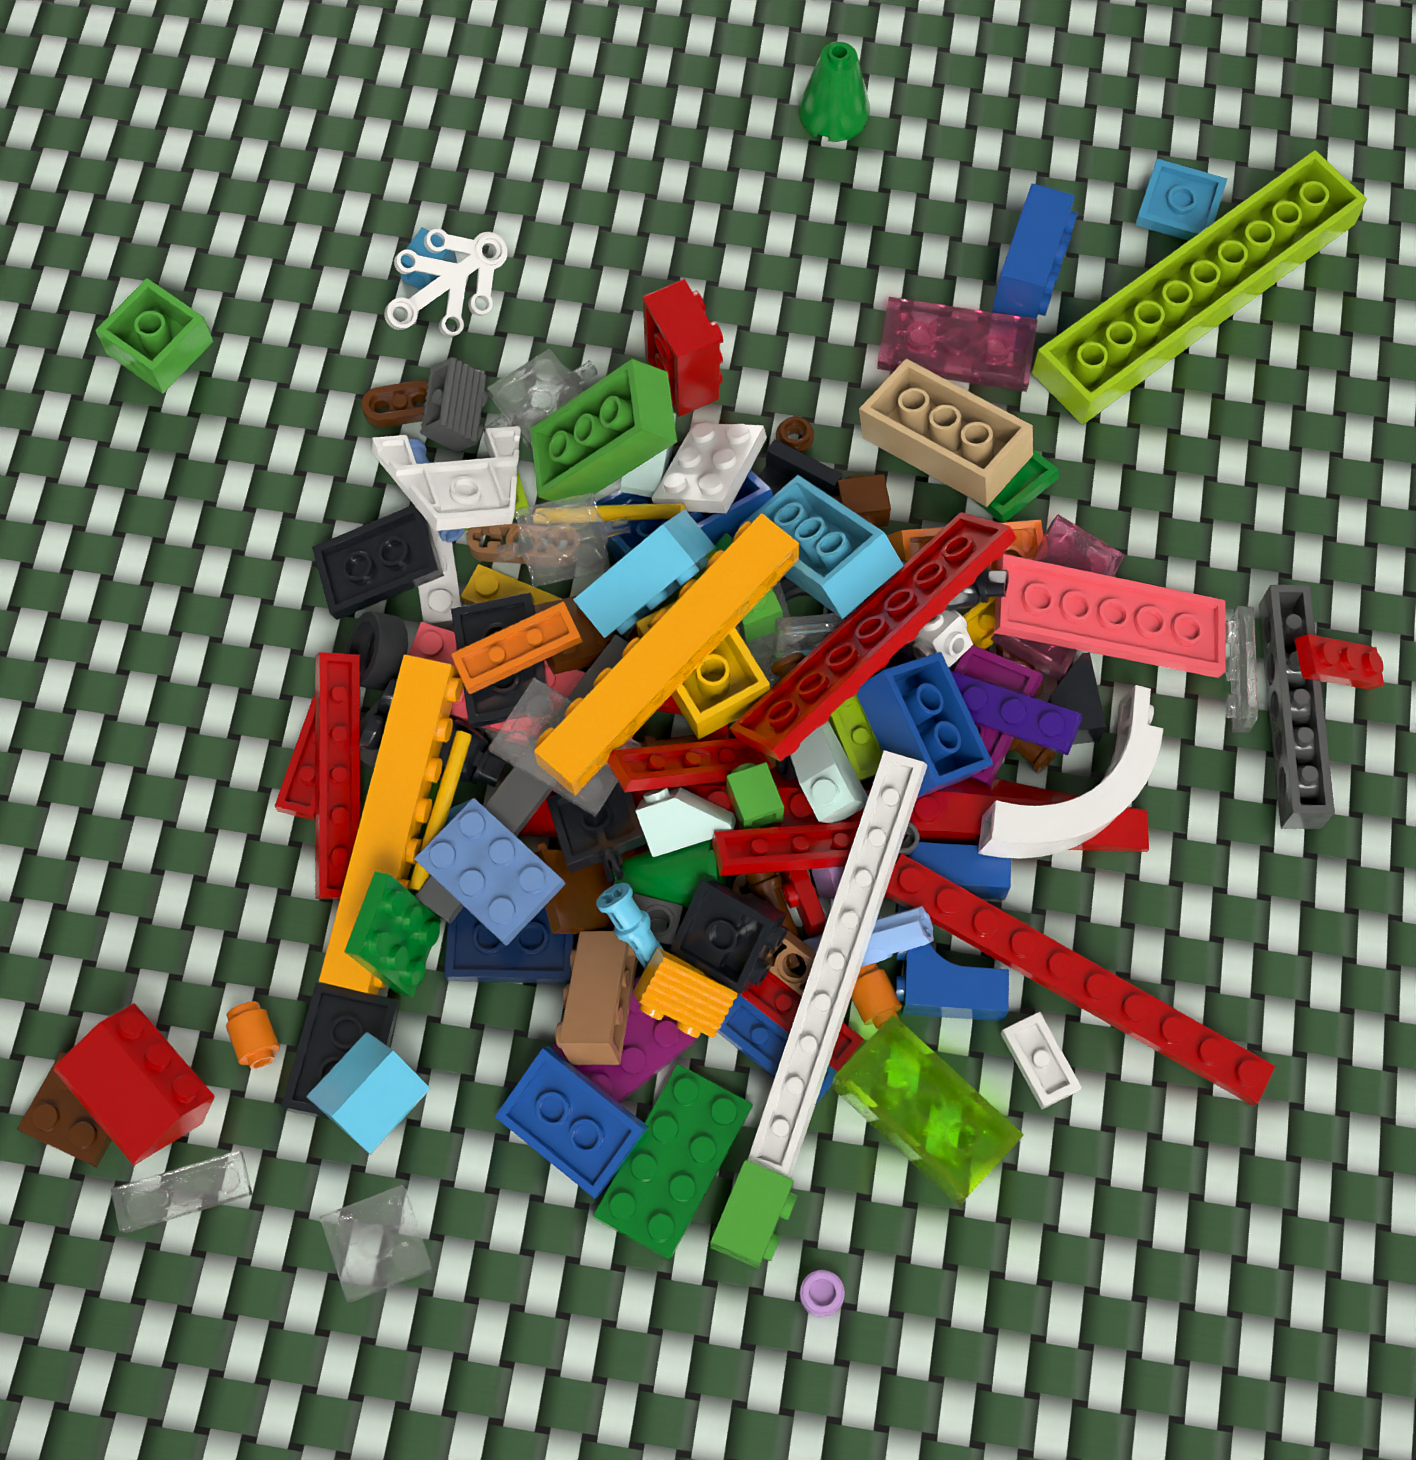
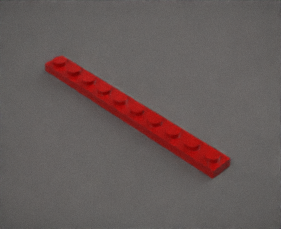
[885,854,1275,1106]

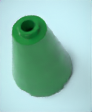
[798,42,870,142]
[615,839,732,910]

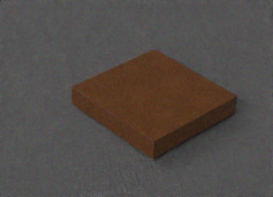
[535,849,615,934]

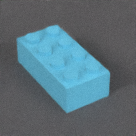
[739,475,904,619]

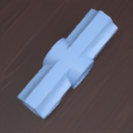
[803,906,934,967]

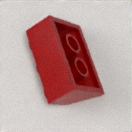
[54,1003,215,1166]

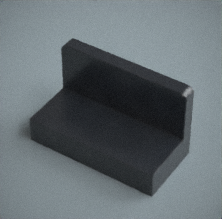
[759,439,842,496]

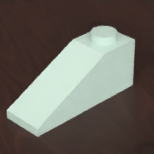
[790,721,868,823]

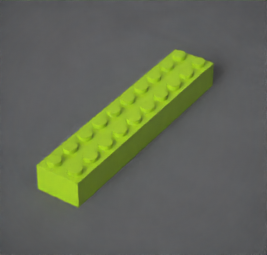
[1032,150,1367,425]

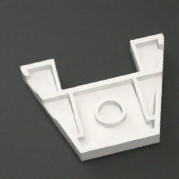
[371,426,521,531]

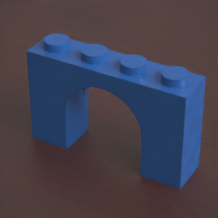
[895,842,1011,1021]

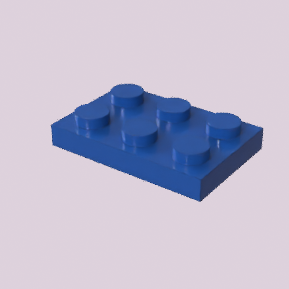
[495,1046,648,1199]

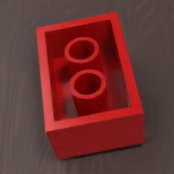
[643,279,724,417]

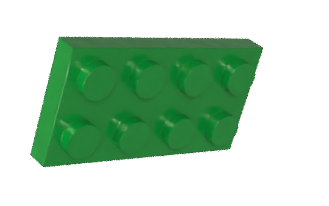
[593,1064,753,1261]

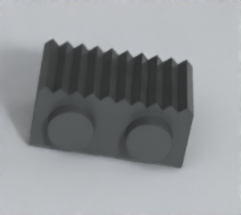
[420,358,488,453]

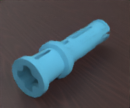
[596,883,664,969]

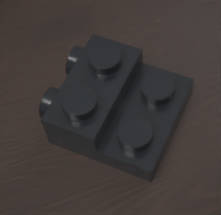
[669,876,788,994]

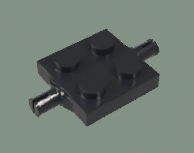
[546,772,647,882]

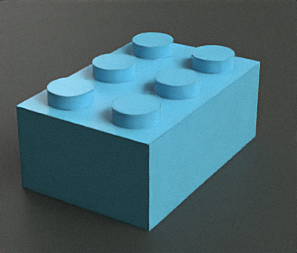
[573,509,716,638]

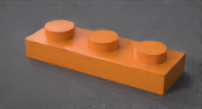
[451,601,583,694]

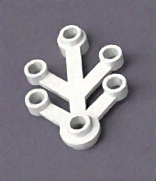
[384,228,507,337]

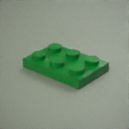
[344,871,442,998]

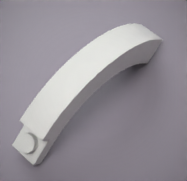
[978,685,1163,859]

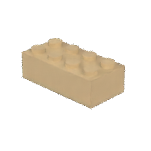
[859,359,1033,507]

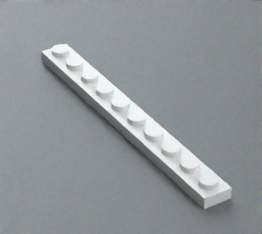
[747,751,928,1178]

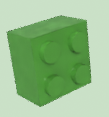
[95,278,213,394]

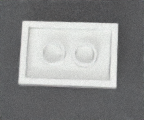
[652,422,767,514]

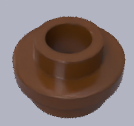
[776,416,814,453]

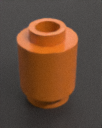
[851,963,903,1029]
[226,1001,280,1069]

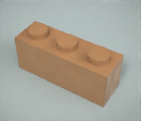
[556,931,638,1065]

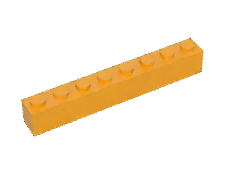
[534,513,799,796]
[319,654,463,995]

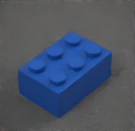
[991,183,1078,328]
[856,652,994,798]

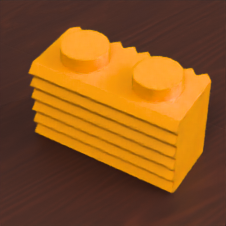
[633,948,738,1038]

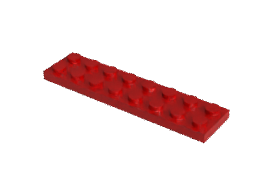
[730,512,1017,762]

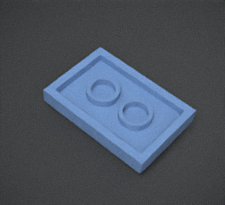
[414,798,565,946]

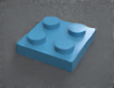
[1135,159,1227,241]

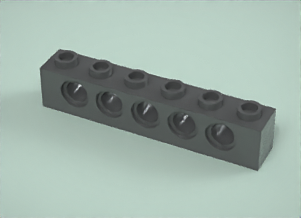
[1259,585,1335,829]

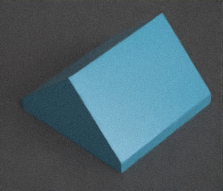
[306,1032,430,1155]

